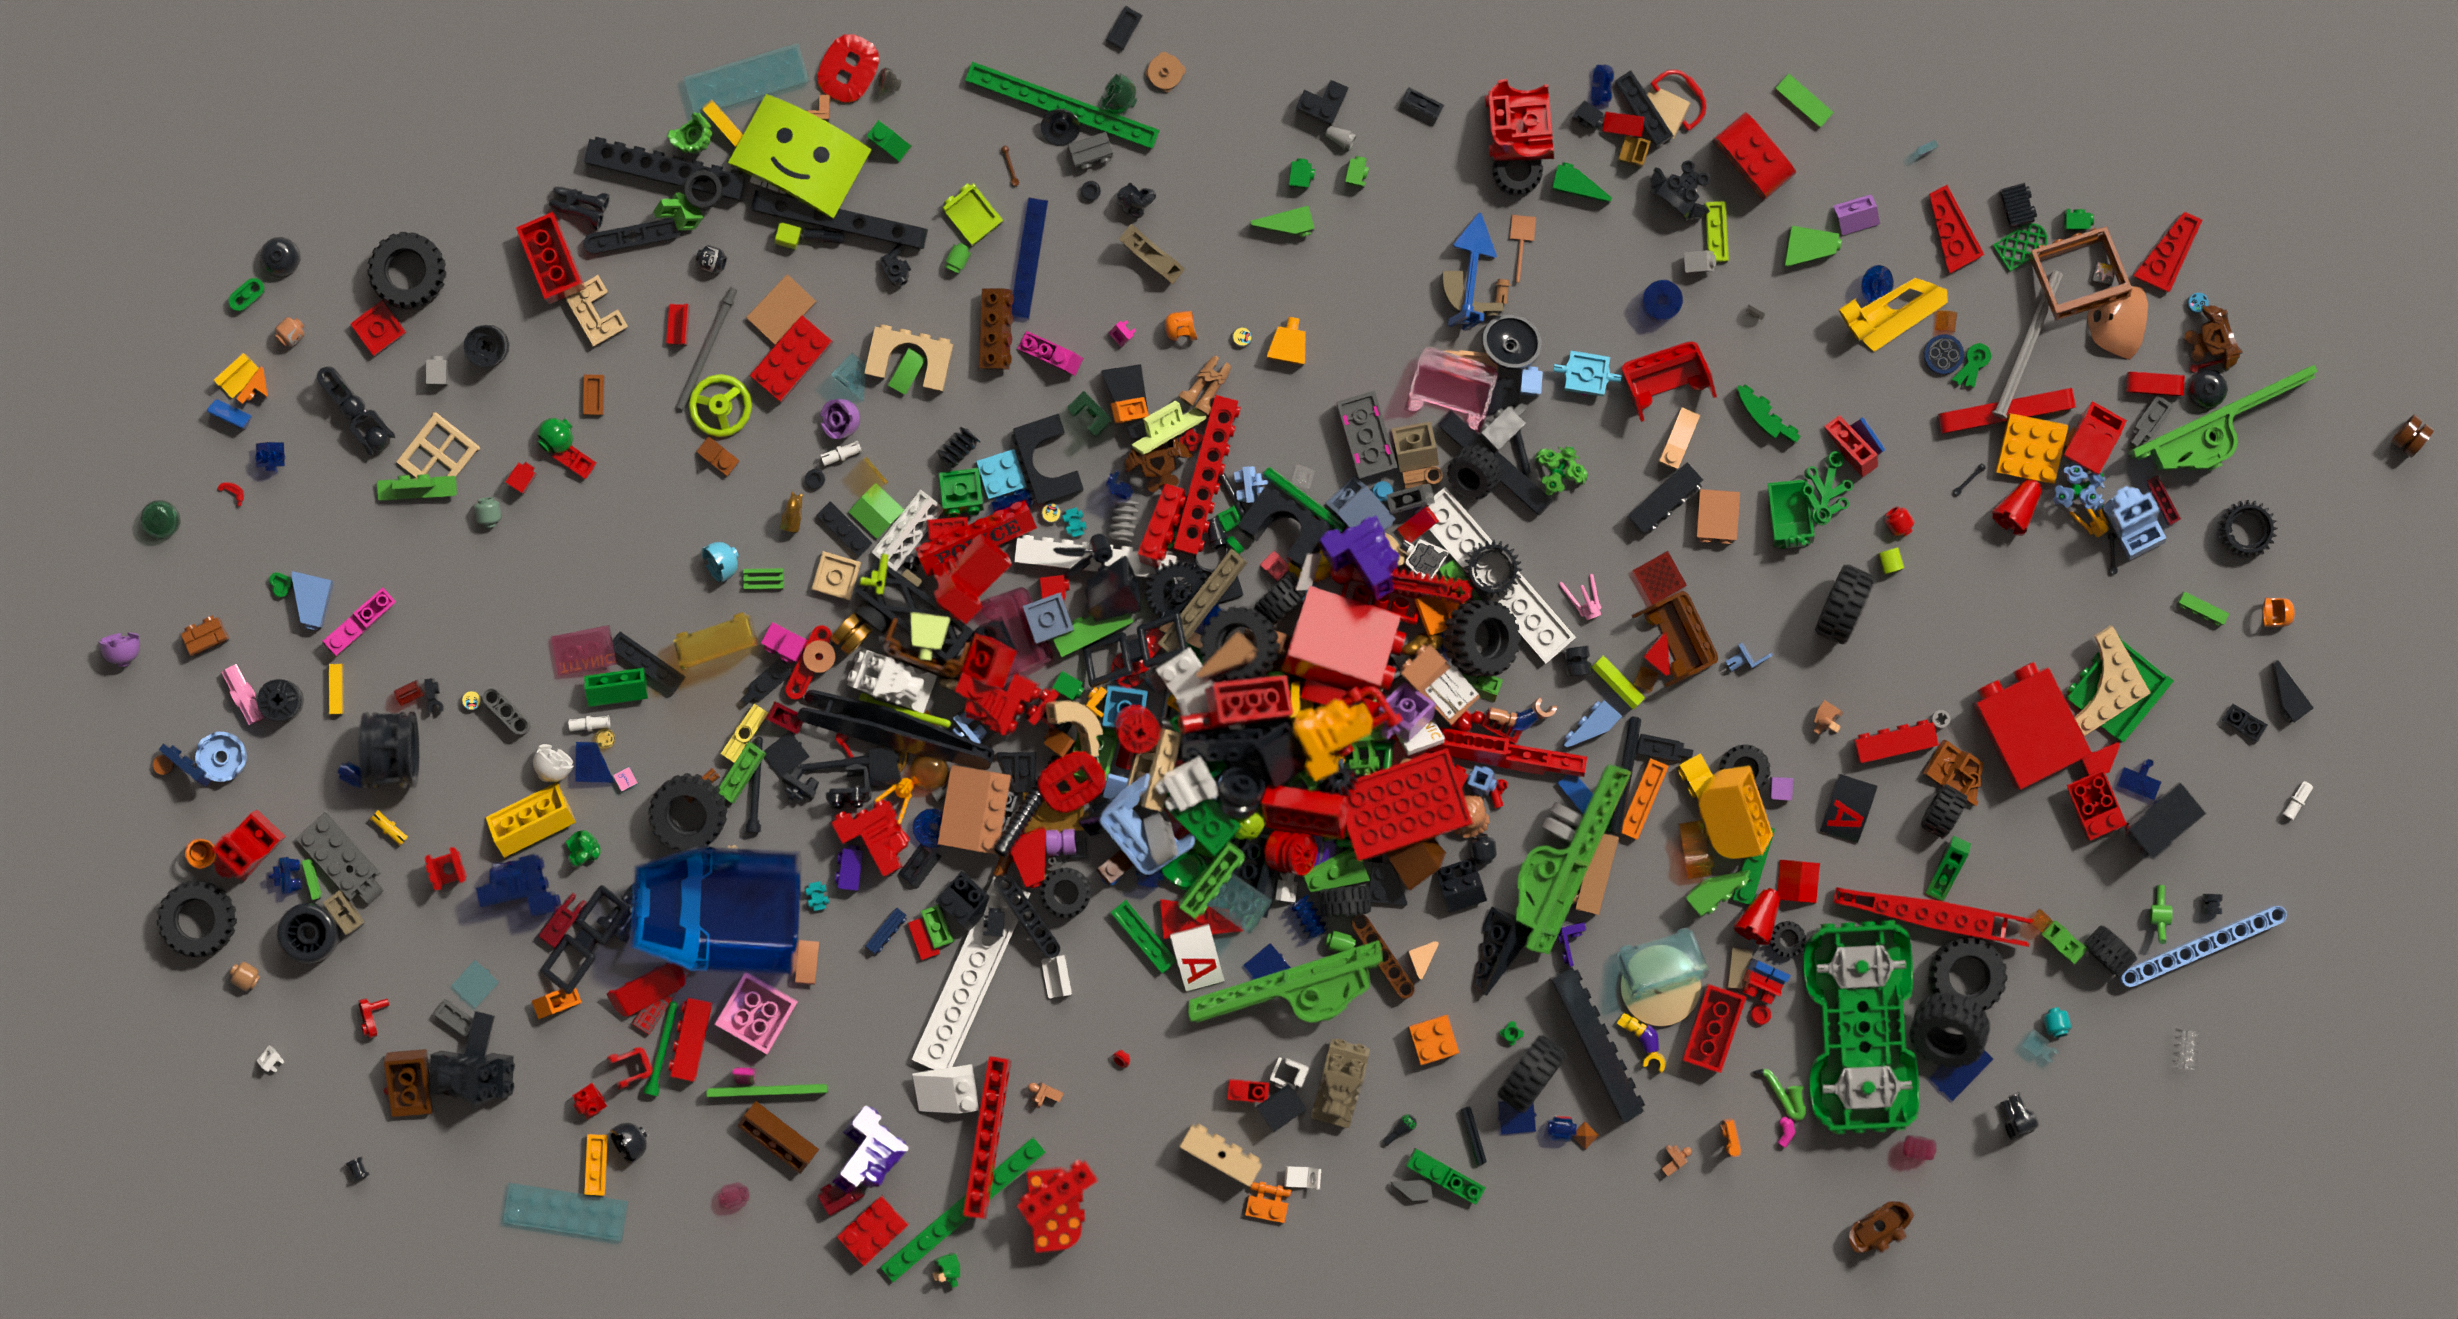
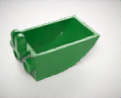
[1768,479,1815,549]

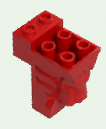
[932,533,1012,624]
[955,673,1042,736]
[831,799,910,877]
[212,809,286,881]

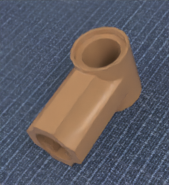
[1402,466,1443,489]

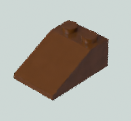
[384,1049,432,1117]

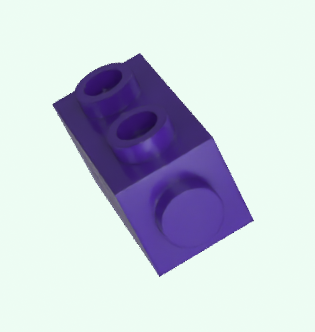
[835,845,864,891]

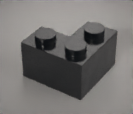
[1296,80,1349,126]

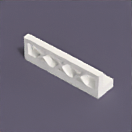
[872,489,943,571]

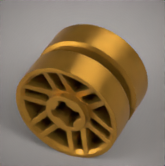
[830,612,873,656]

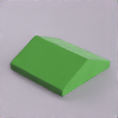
[848,483,904,539]

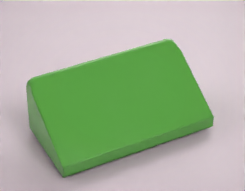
[1462,674,1503,702]
[920,904,955,949]

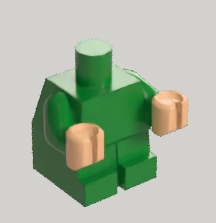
[932,1253,960,1288]

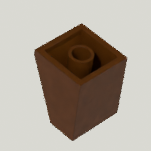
[1386,838,1446,891]

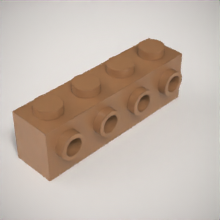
[1572,834,1619,915]

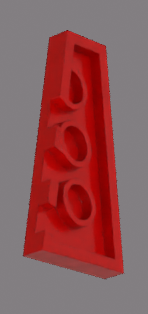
[1929,185,1985,274]
[2133,211,2202,293]
[1160,899,1244,939]

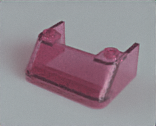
[980,587,1053,678]

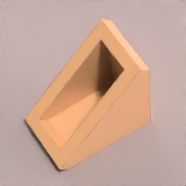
[1408,941,1439,979]

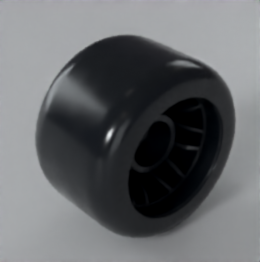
[277,903,340,963]

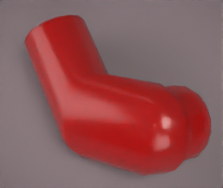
[1490,779,1508,808]

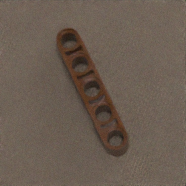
[1351,914,1414,998]

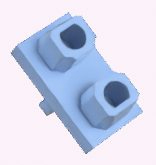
[1234,466,1268,503]
[952,712,988,744]

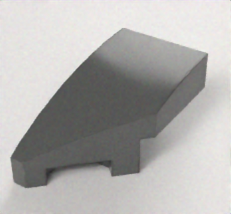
[1391,1179,1432,1201]

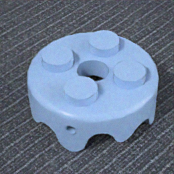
[195,732,247,782]

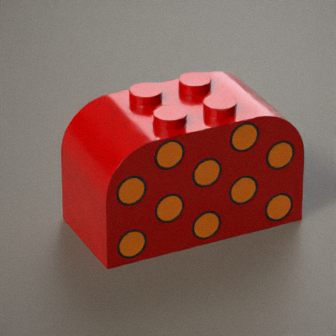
[1712,112,1796,202]
[1027,1167,1086,1252]

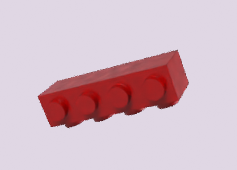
[1138,483,1187,568]
[1854,719,1939,763]
[668,997,713,1081]
[1017,1159,1098,1225]

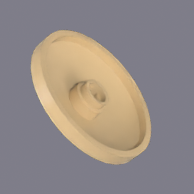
[1620,946,1701,1026]

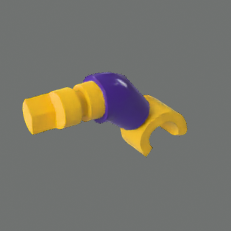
[1617,1013,1666,1074]

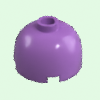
[821,399,860,439]
[99,632,140,667]

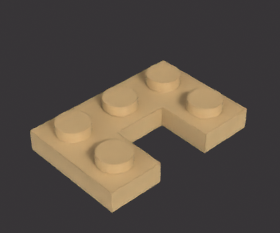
[566,275,628,347]

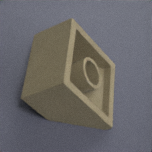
[1391,421,1439,472]

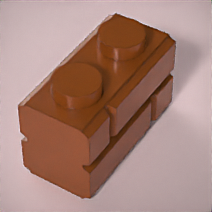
[181,615,229,656]

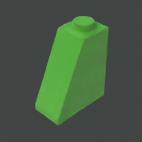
[1784,226,1842,267]

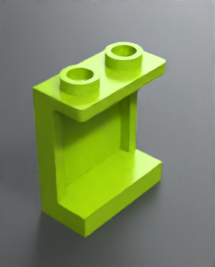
[942,183,1004,247]

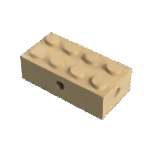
[1180,1123,1262,1186]

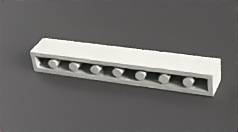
[1015,535,1176,580]

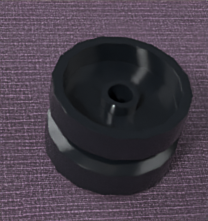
[1216,767,1265,819]

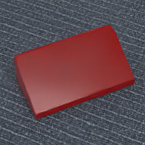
[1115,730,1140,770]

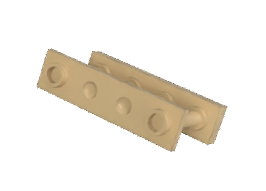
[1127,728,1182,811]

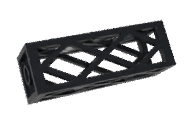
[854,558,975,661]

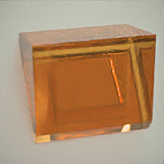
[1935,310,1957,332]

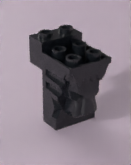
[2125,783,2206,860]
[430,1051,515,1105]

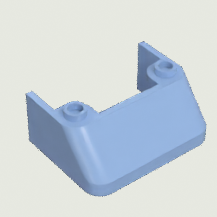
[1101,773,1195,874]

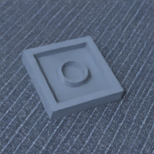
[1023,593,1074,644]

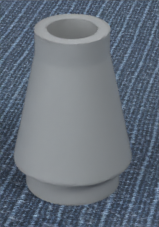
[1325,126,1357,149]

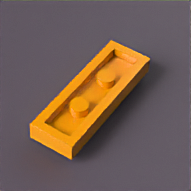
[584,1134,608,1195]

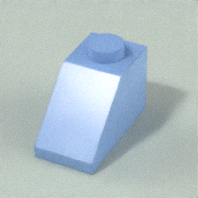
[1519,366,1543,396]
[1103,774,1128,801]

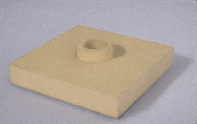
[812,551,862,601]

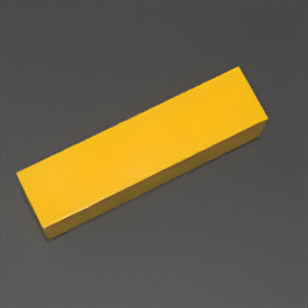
[702,99,743,147]
[329,664,344,714]

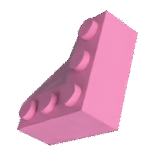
[715,972,799,1054]

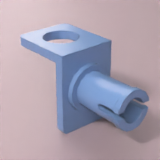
[1726,642,1773,672]

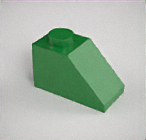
[867,120,911,162]

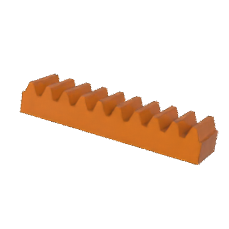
[1622,758,1669,840]

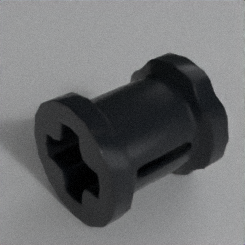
[345,1156,370,1182]

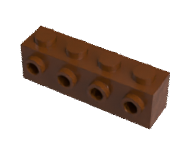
[979,288,1014,370]
[737,1101,819,1174]

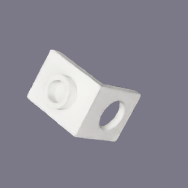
[1270,1057,1296,1090]
[1284,1166,1321,1189]

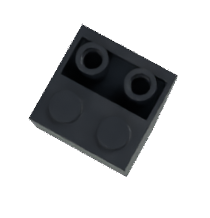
[1436,858,1487,913]
[935,871,990,931]

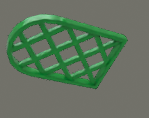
[1993,223,2048,272]

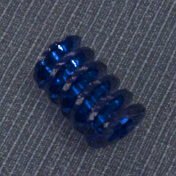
[1290,894,1329,940]

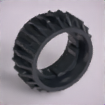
[2218,500,2278,558]
[1463,540,1522,598]

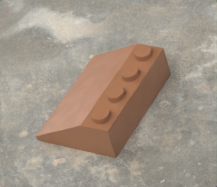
[938,765,1011,854]

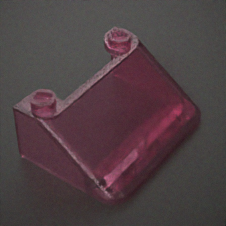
[1404,347,1498,433]

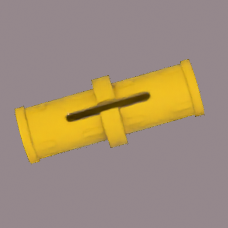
[370,810,408,846]

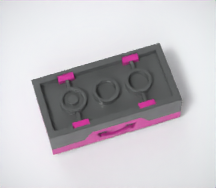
[1336,391,1397,480]

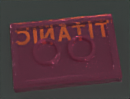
[551,625,617,676]

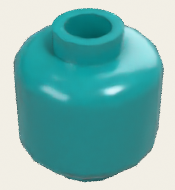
[2043,1007,2072,1038]

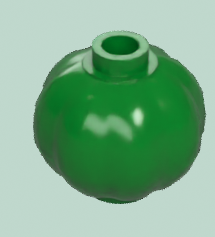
[537,418,573,453]

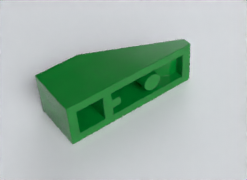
[1552,162,1612,203]
[1926,835,1971,902]

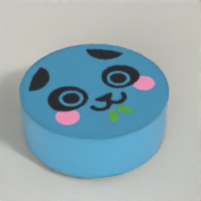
[2188,292,2209,313]

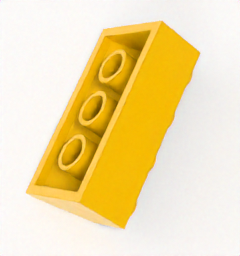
[486,782,576,858]

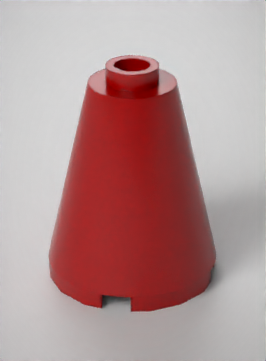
[1991,479,2042,536]
[1733,888,1781,946]

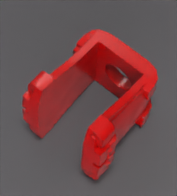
[425,847,467,890]
[607,1047,652,1090]

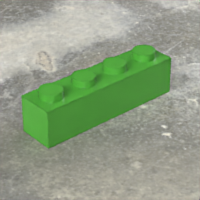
[2178,592,2229,626]

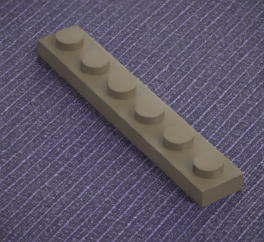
[1158,549,1248,652]

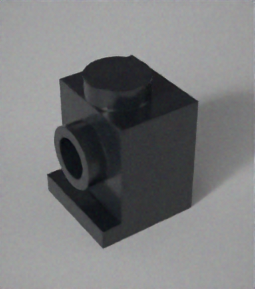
[1572,100,1604,130]
[983,908,1005,937]

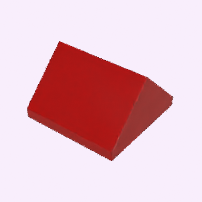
[1644,632,1670,675]
[1777,859,1820,903]

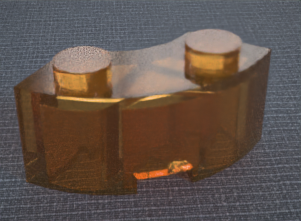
[1679,820,1714,879]

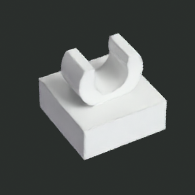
[257,1045,284,1072]

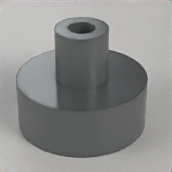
[1045,853,1063,871]

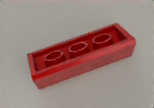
[1341,579,1422,626]

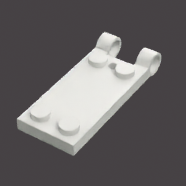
[1156,647,1245,730]

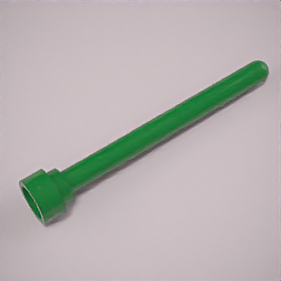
[643,1001,677,1096]

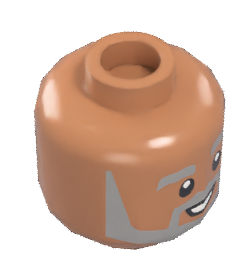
[274,317,305,347]

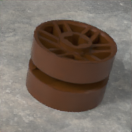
[2391,414,2434,458]

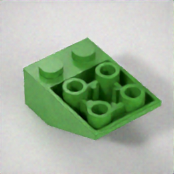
[1686,870,1750,916]

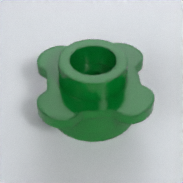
[1500,1021,1524,1045]

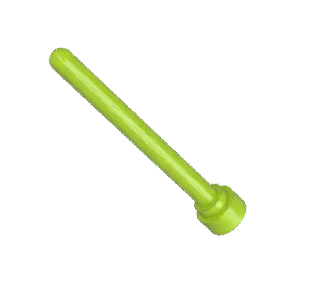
[859,693,951,728]

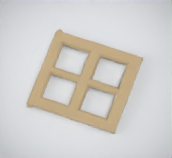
[397,412,480,478]

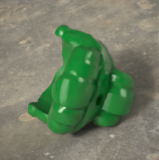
[565,830,601,867]

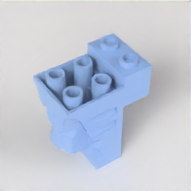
[2102,486,2166,561]

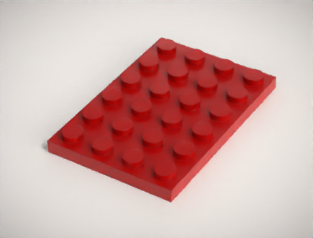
[1337,748,1473,862]

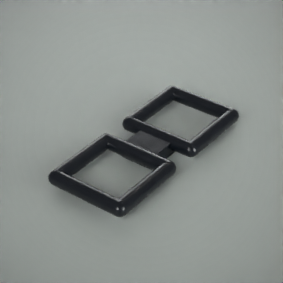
[1082,612,1187,687]
[540,885,631,994]

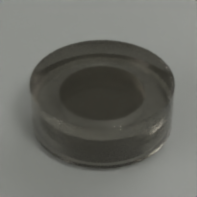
[1745,304,1766,320]

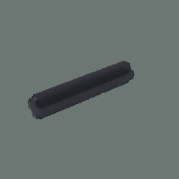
[1461,1106,1487,1165]

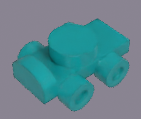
[1063,507,1087,537]
[806,881,829,911]

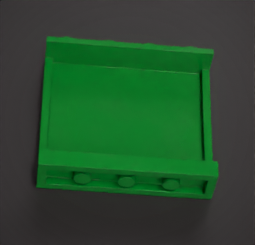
[2065,635,2174,743]

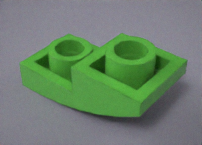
[888,348,926,395]

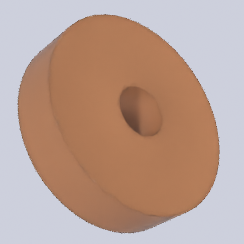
[803,641,836,673]

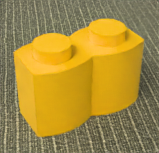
[1678,753,1713,800]

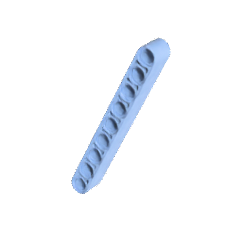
[2119,906,2287,987]

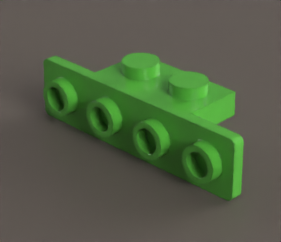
[377,474,457,500]

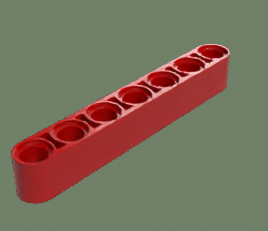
[1938,388,2076,434]

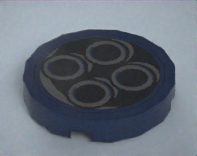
[1924,334,1964,374]

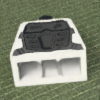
[1399,539,1449,578]

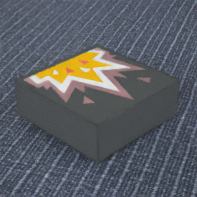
[2092,261,2115,286]

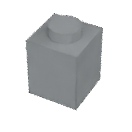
[1684,250,1716,274]
[426,356,449,385]

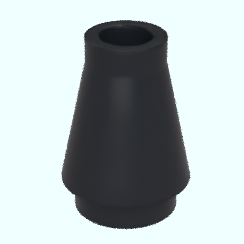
[1207,518,1228,549]

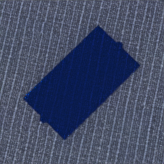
[1929,1050,1993,1101]

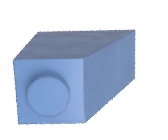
[291,571,334,630]

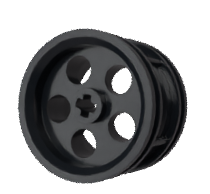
[359,711,420,788]

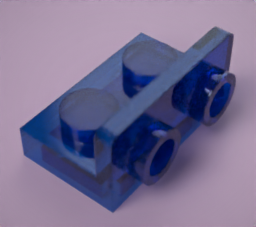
[1106,470,1133,500]

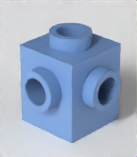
[1467,766,1497,797]

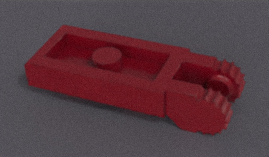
[538,893,587,948]

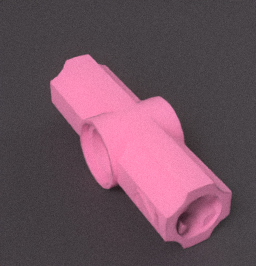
[221,664,265,725]

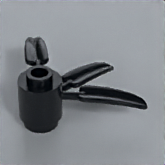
[1053,534,1113,577]

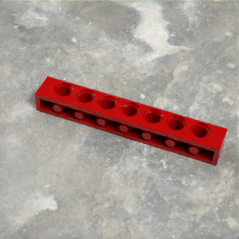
[1174,395,1241,556]
[964,1056,1012,1219]

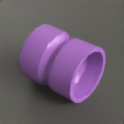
[1046,829,1076,856]

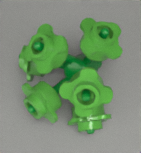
[1534,446,1588,495]

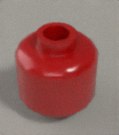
[1885,506,1915,537]

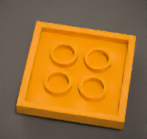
[1995,413,2068,484]

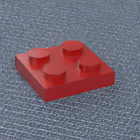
[350,300,407,356]

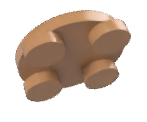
[1146,52,1185,92]

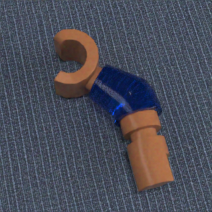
[1489,697,1557,731]

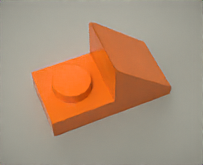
[236,365,268,404]
[1111,397,1149,424]

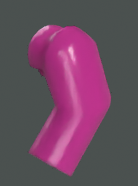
[1778,1117,1795,1148]

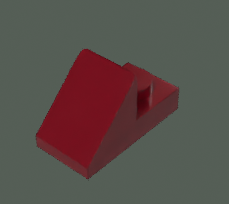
[766,701,804,735]

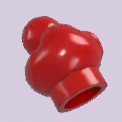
[1451,709,1485,732]

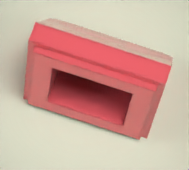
[1260,551,1289,581]

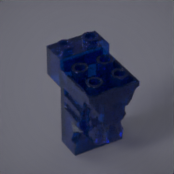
[476,854,561,916]

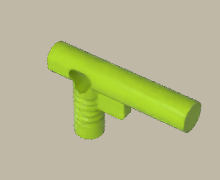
[860,553,889,594]

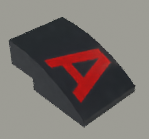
[1820,774,1878,843]

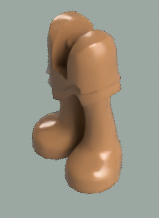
[1178,355,1231,416]

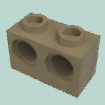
[323,890,365,935]

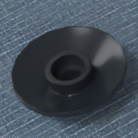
[1041,109,1080,145]

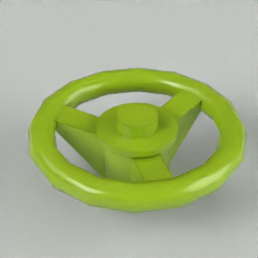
[689,374,752,438]

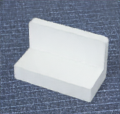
[1041,955,1072,998]
[1285,1058,1309,1087]

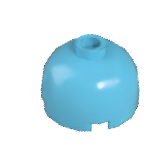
[701,542,739,583]

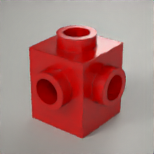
[572,1083,607,1119]

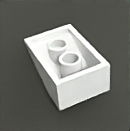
[913,1064,979,1113]

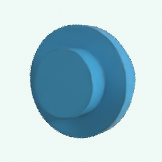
[1373,481,1393,501]

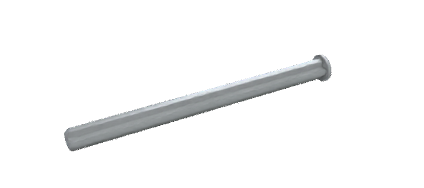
[1992,270,2063,419]

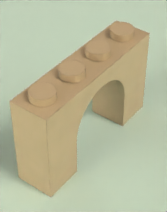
[865,324,954,392]

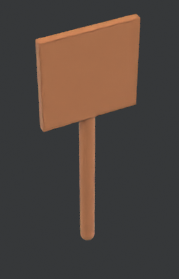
[1510,215,1536,283]

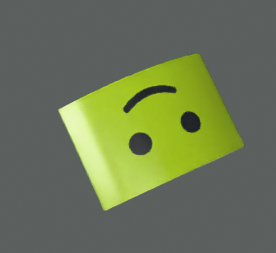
[728,94,872,219]

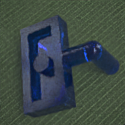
[2116,759,2161,800]

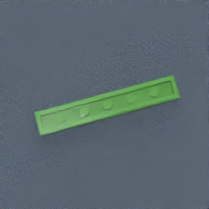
[707,1084,829,1097]

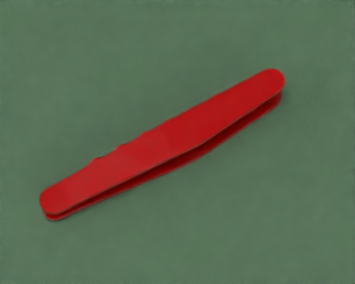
[1833,887,2034,947]

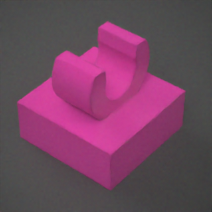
[1109,320,1136,348]

